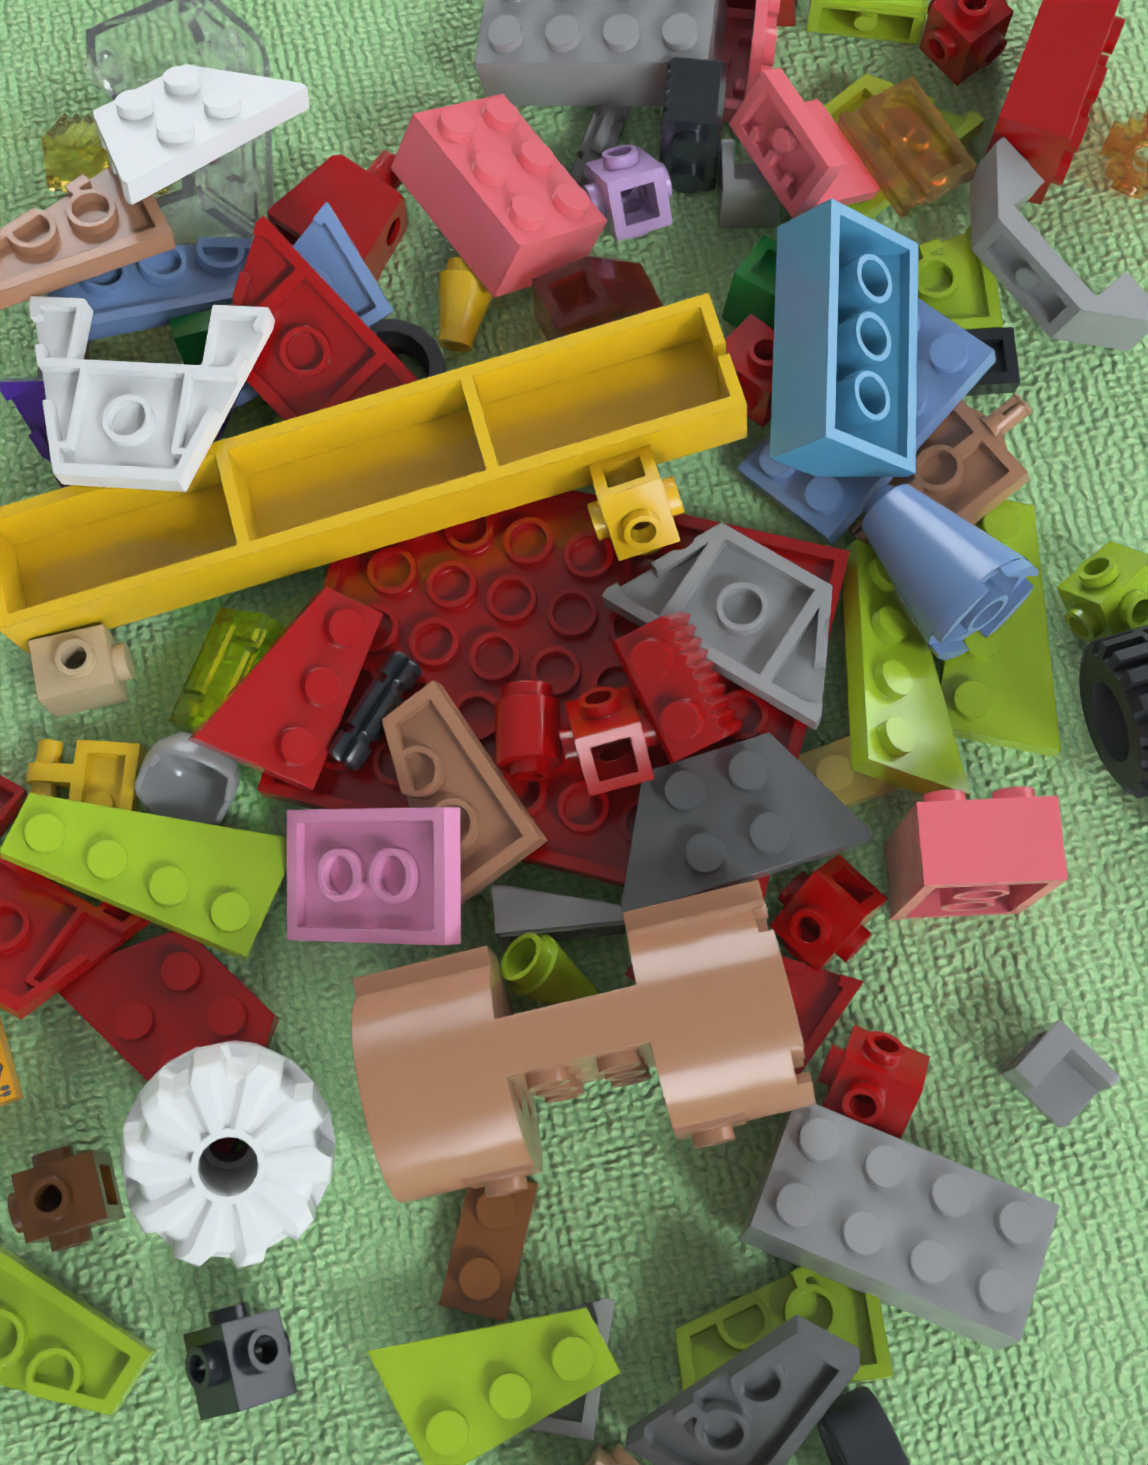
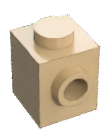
[28,624,135,717]

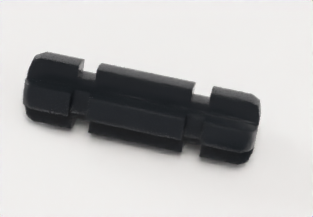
[328,651,421,771]

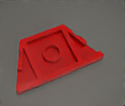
[232,216,419,421]
[58,931,279,1154]

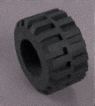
[1079,625,1148,798]

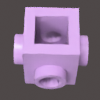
[582,145,673,241]

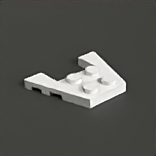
[29,296,275,492]

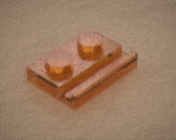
[837,76,978,218]

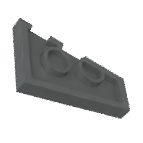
[625,1315,860,1465]

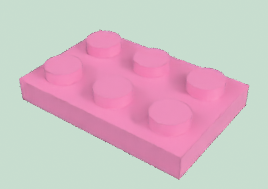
[287,807,461,946]

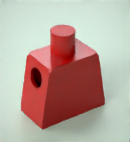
[267,150,408,281]

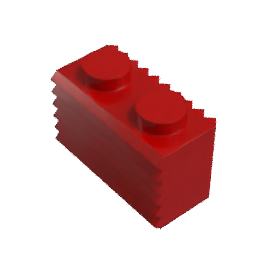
[611,612,743,764]

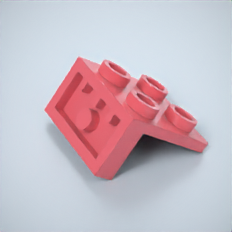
[729,68,880,218]

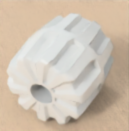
[120,1040,336,1269]

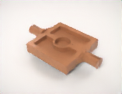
[848,393,1032,544]

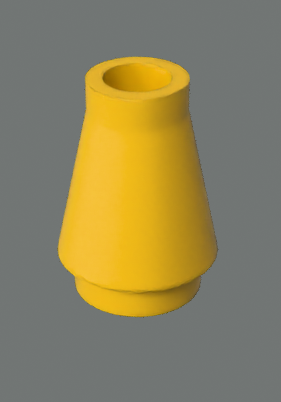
[437,257,493,352]

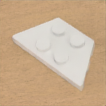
[92,64,309,205]

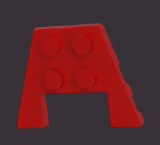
[0,775,151,1020]

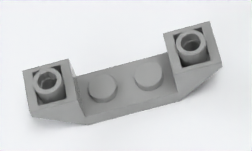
[970,137,1148,351]

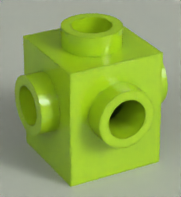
[1056,541,1148,642]

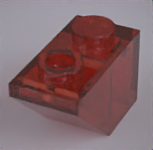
[531,256,663,341]

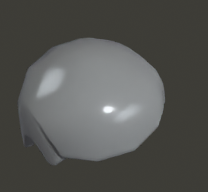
[135,731,240,825]

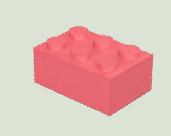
[391,94,608,298]
[884,787,1068,920]

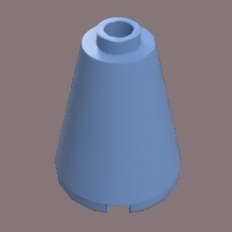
[862,484,1038,660]

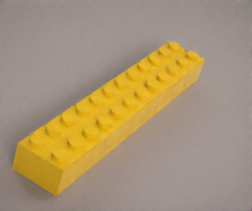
[0,293,747,654]

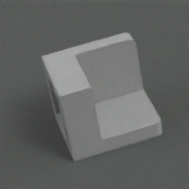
[717,139,781,228]
[1000,1020,1121,1128]

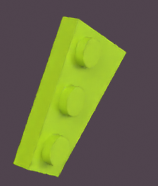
[918,225,1003,330]
[0,1245,157,1415]
[674,1266,894,1392]
[367,1306,621,1465]

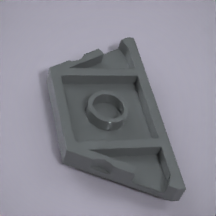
[621,733,872,912]

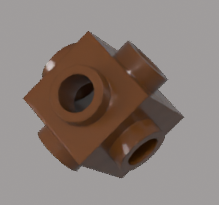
[8,1146,125,1253]

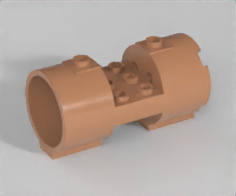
[352,880,816,1203]

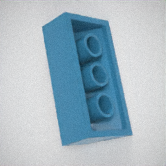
[770,198,918,477]

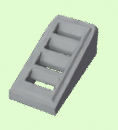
[491,885,626,946]

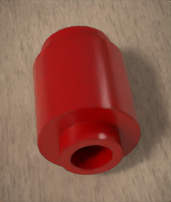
[494,680,562,782]

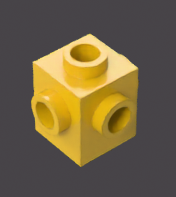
[587,445,685,561]

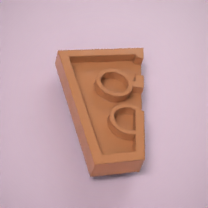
[382,680,548,905]

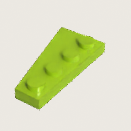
[939,500,1061,757]
[842,540,971,798]
[0,793,287,961]

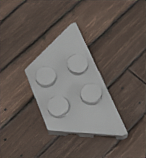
[602,522,833,730]

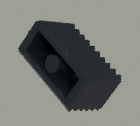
[659,57,728,194]

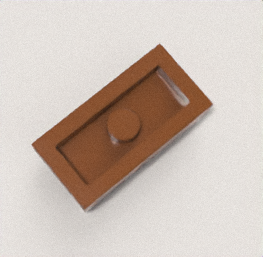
[439,1181,539,1322]

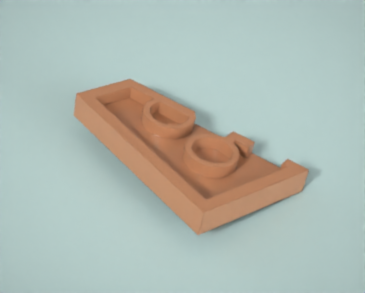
[0,166,176,310]

